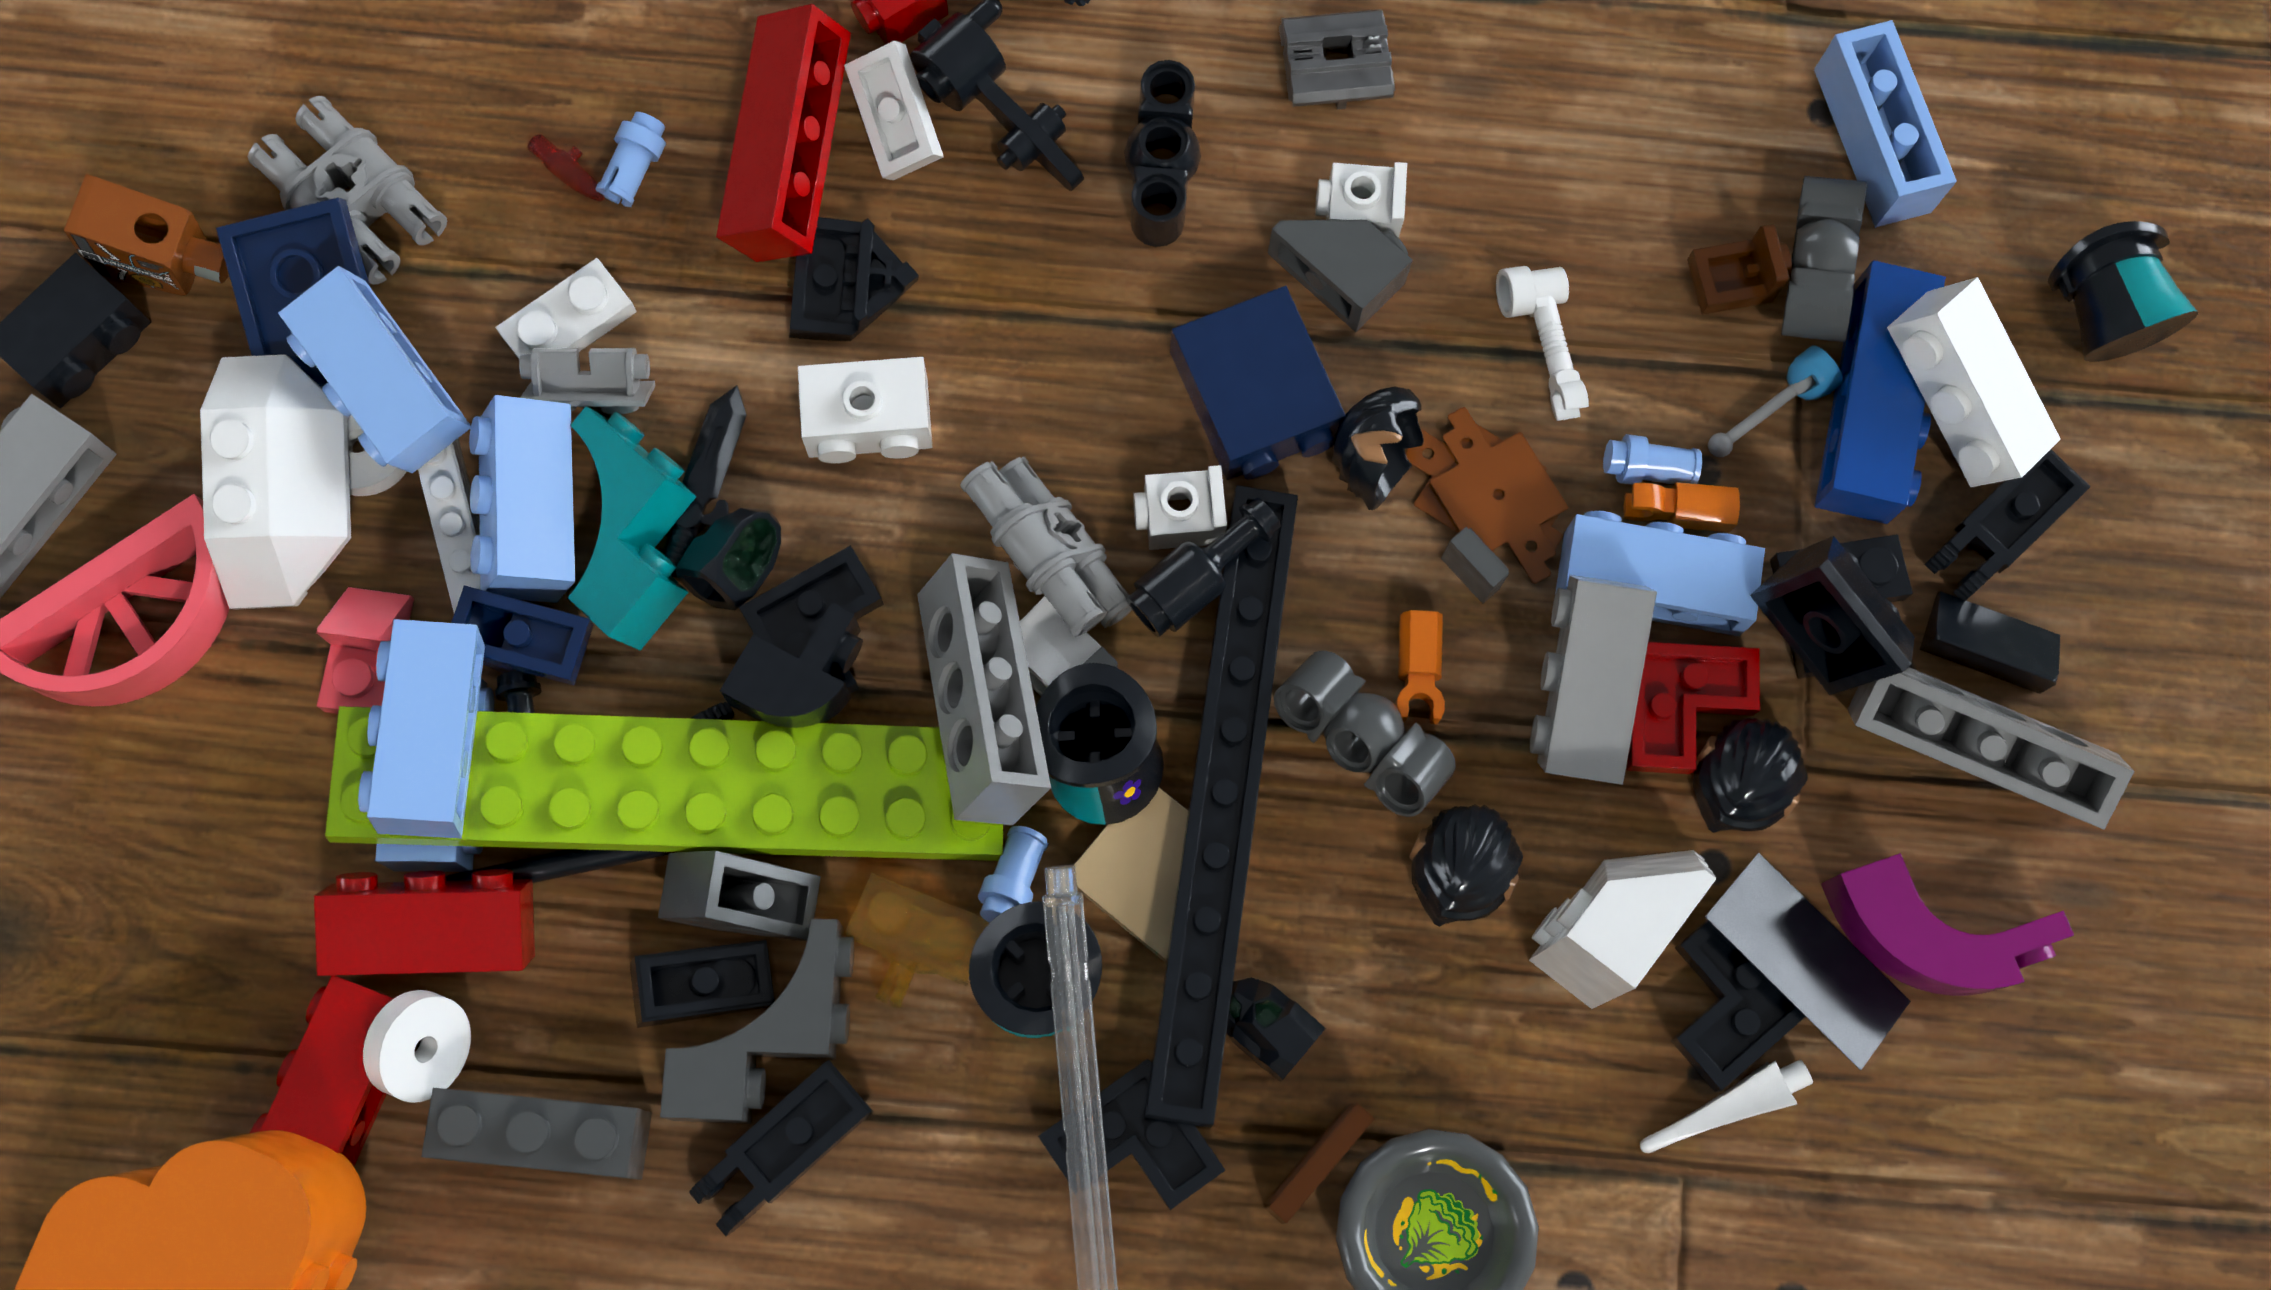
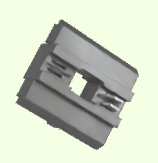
[1279,9,1395,110]

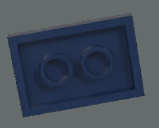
[216,197,370,387]

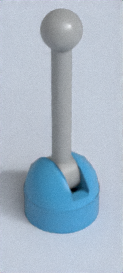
[1708,345,1843,457]

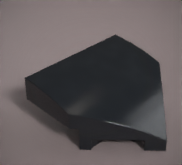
[789,217,919,341]

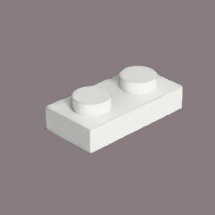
[844,40,944,180]
[495,258,637,360]

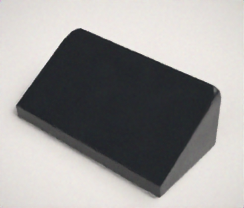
[1920,591,2060,694]

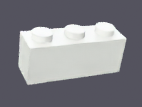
[1887,277,2060,487]

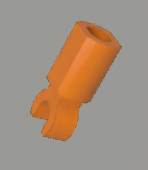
[1624,482,1740,533]
[1394,610,1445,725]

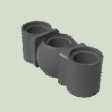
[1781,175,1867,342]
[1274,650,1456,817]

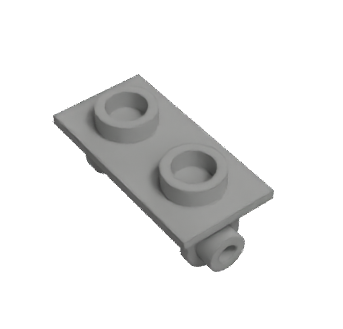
[519,348,655,414]

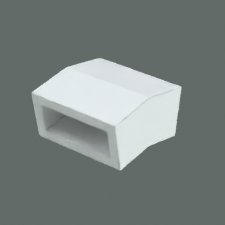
[1020,596,1102,696]

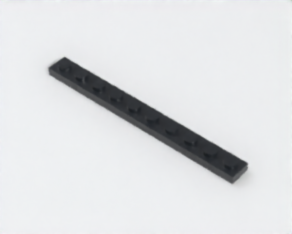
[1144,485,1298,1128]

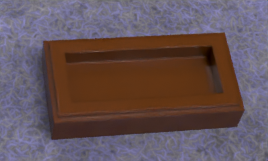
[1264,1103,1375,1224]

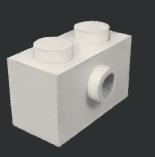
[798,357,932,463]

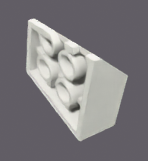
[1529,850,1716,1009]

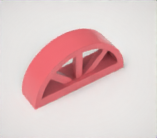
[0,494,229,707]

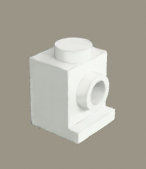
[1315,162,1407,238]
[1133,465,1227,550]

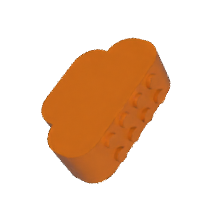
[14,1130,366,1290]

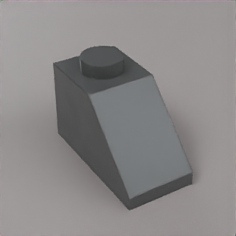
[1268,220,1413,332]
[658,851,821,941]

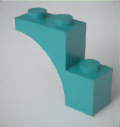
[568,406,697,651]

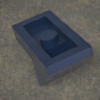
[451,585,594,685]

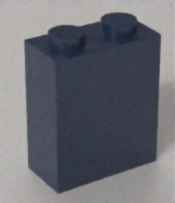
[1170,286,1346,480]

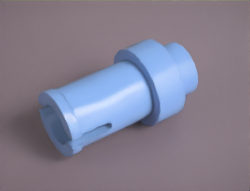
[595,111,666,207]
[1603,434,1702,485]
[978,826,1048,923]

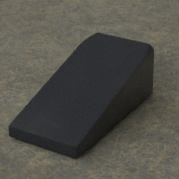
[630,940,775,1028]

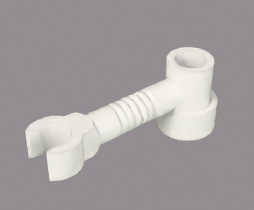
[1496,266,1589,421]

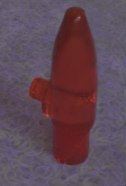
[527,134,605,202]

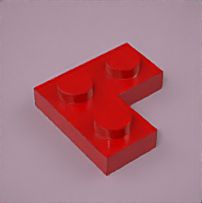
[1626,642,1760,774]

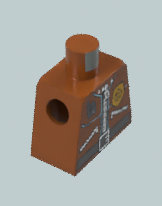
[63,174,229,296]

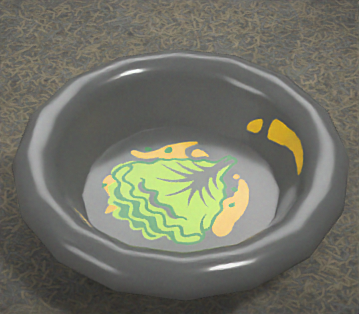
[1336,1129,1539,1290]

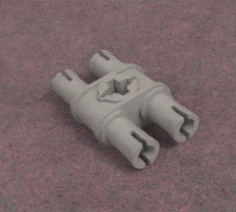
[248,96,447,285]
[960,456,1132,637]

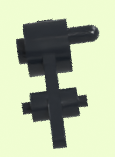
[910,0,1084,191]

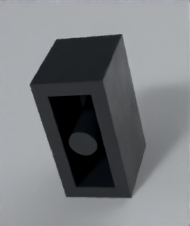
[0,252,151,409]

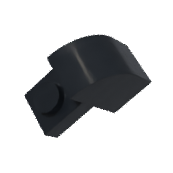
[720,603,863,728]

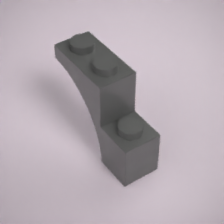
[660,918,854,1124]

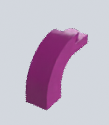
[1821,853,2074,996]

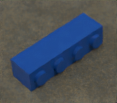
[1815,260,1946,524]

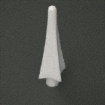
[1640,1060,1813,1153]

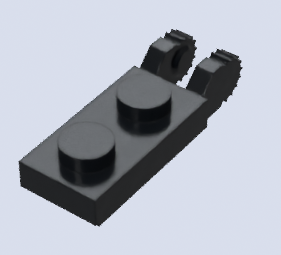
[1924,449,2091,601]
[689,1060,874,1236]

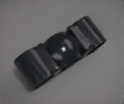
[1124,60,1201,247]

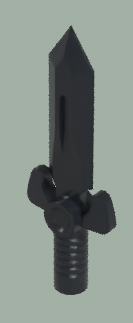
[664,385,747,582]

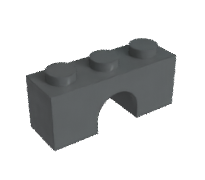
[421,1087,652,1180]

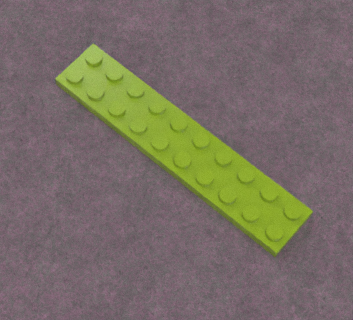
[325,706,1003,861]

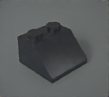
[1750,536,1915,695]

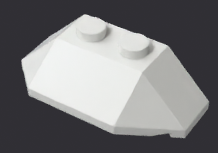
[200,355,351,610]

